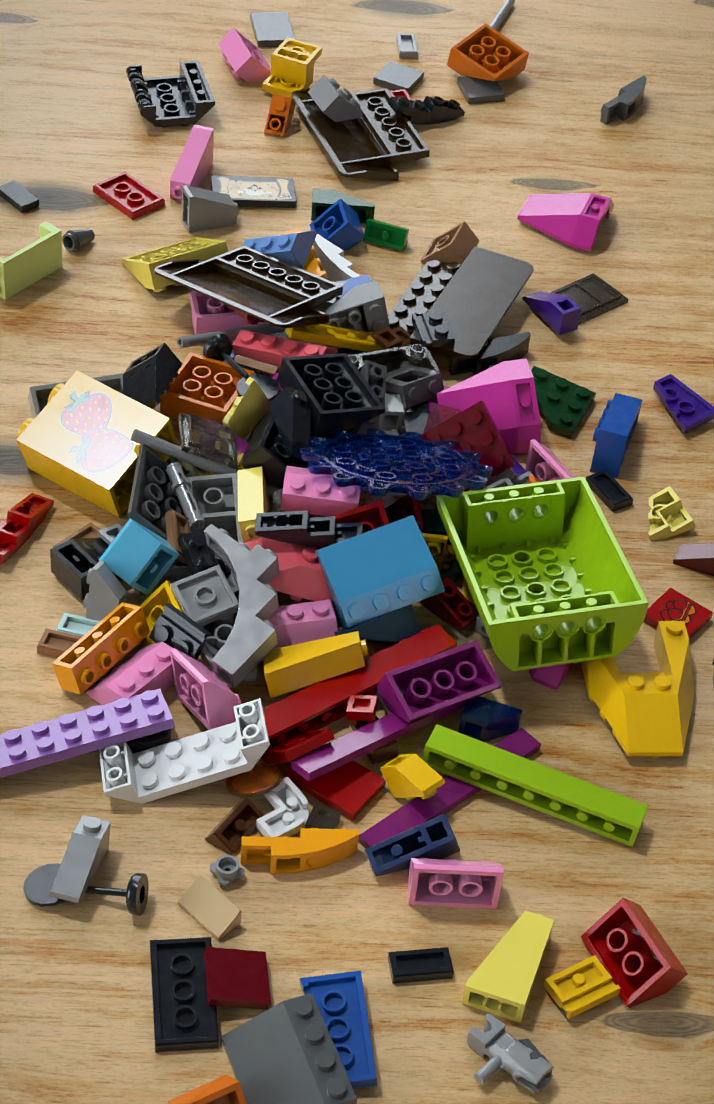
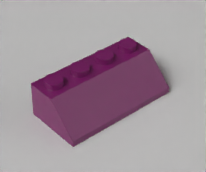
[376,640,502,722]

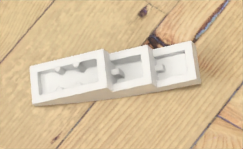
[313,234,360,282]

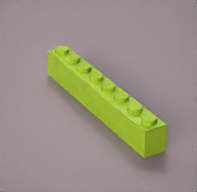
[422,724,648,847]

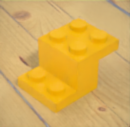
[262,37,322,99]

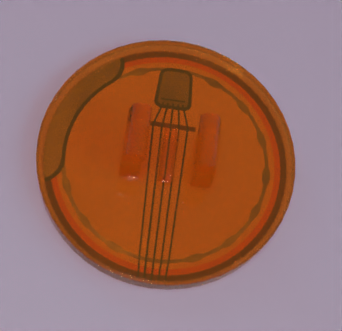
[225,763,282,797]

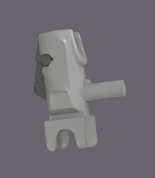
[467,1014,554,1093]

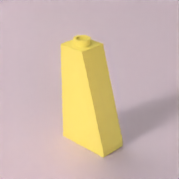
[237,466,271,543]
[462,910,554,1023]

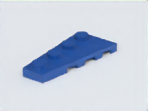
[300,970,377,1089]

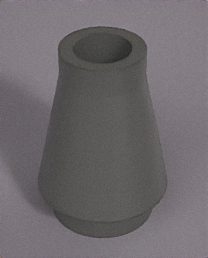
[62,228,95,252]

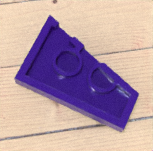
[653,374,714,434]

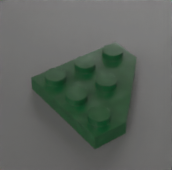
[531,366,596,438]

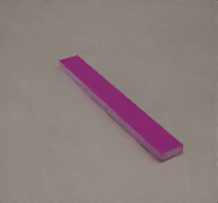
[291,697,477,781]
[358,727,541,848]

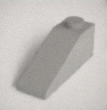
[50,815,111,903]

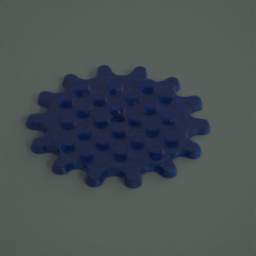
[299,428,493,500]

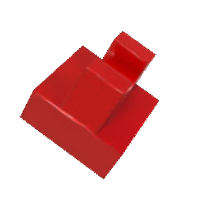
[346,694,378,726]

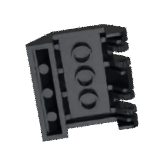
[126,61,215,128]

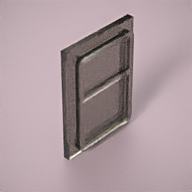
[550,273,628,325]
[178,413,239,469]

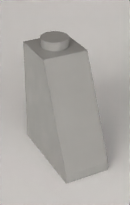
[182,185,239,233]

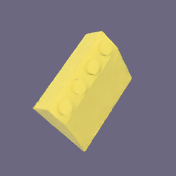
[121,237,228,292]

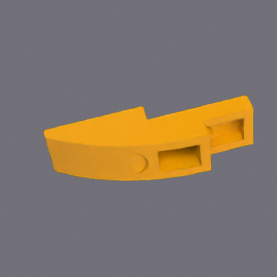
[241,828,359,874]

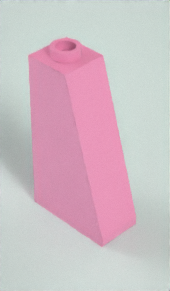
[170,124,214,200]

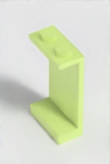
[0,221,63,300]

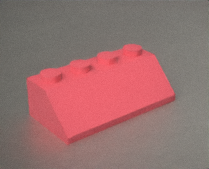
[232,329,338,370]

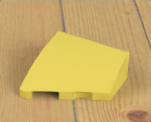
[222,377,270,440]
[648,486,696,540]

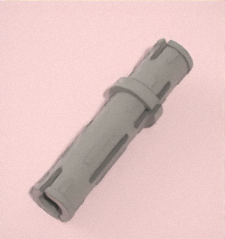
[166,462,206,531]

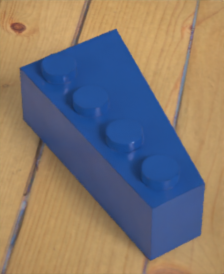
[590,393,642,478]

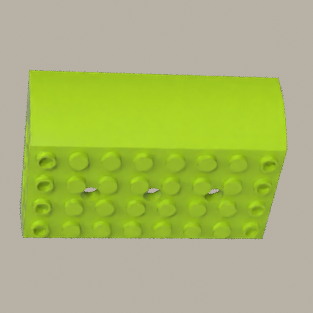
[436,477,648,671]

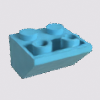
[99,518,180,595]

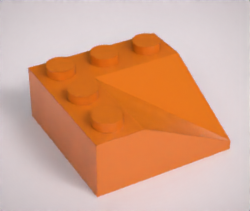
[447,23,529,81]
[160,352,254,428]

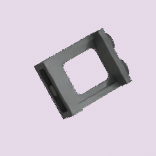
[385,365,444,409]

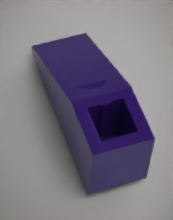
[522,291,581,335]

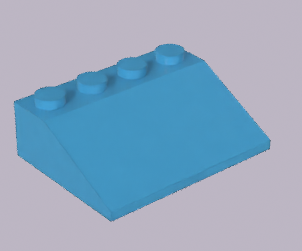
[316,515,445,628]

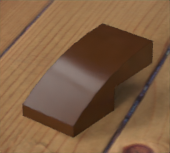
[371,326,413,352]

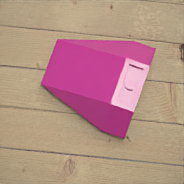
[517,193,614,252]
[436,359,541,455]

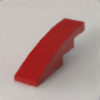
[0,493,54,564]

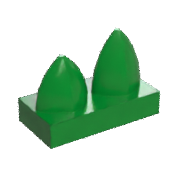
[363,218,409,251]

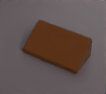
[205,797,264,855]

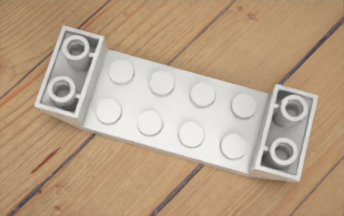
[99,698,270,804]

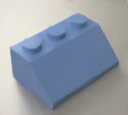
[243,230,317,268]

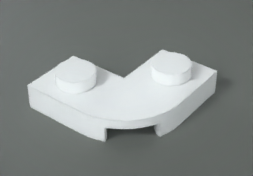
[256,777,309,837]

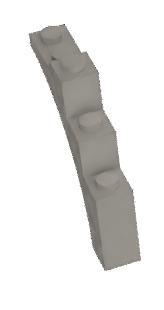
[204,524,279,688]

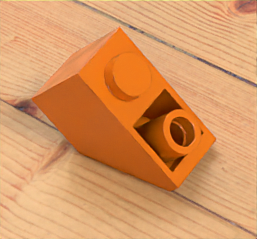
[264,94,296,137]

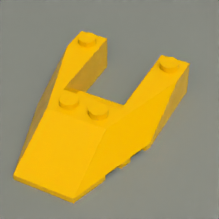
[581,621,695,756]

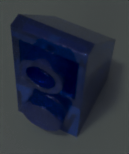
[458,696,523,742]

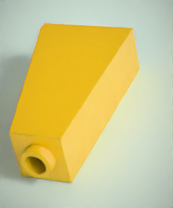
[264,631,369,698]

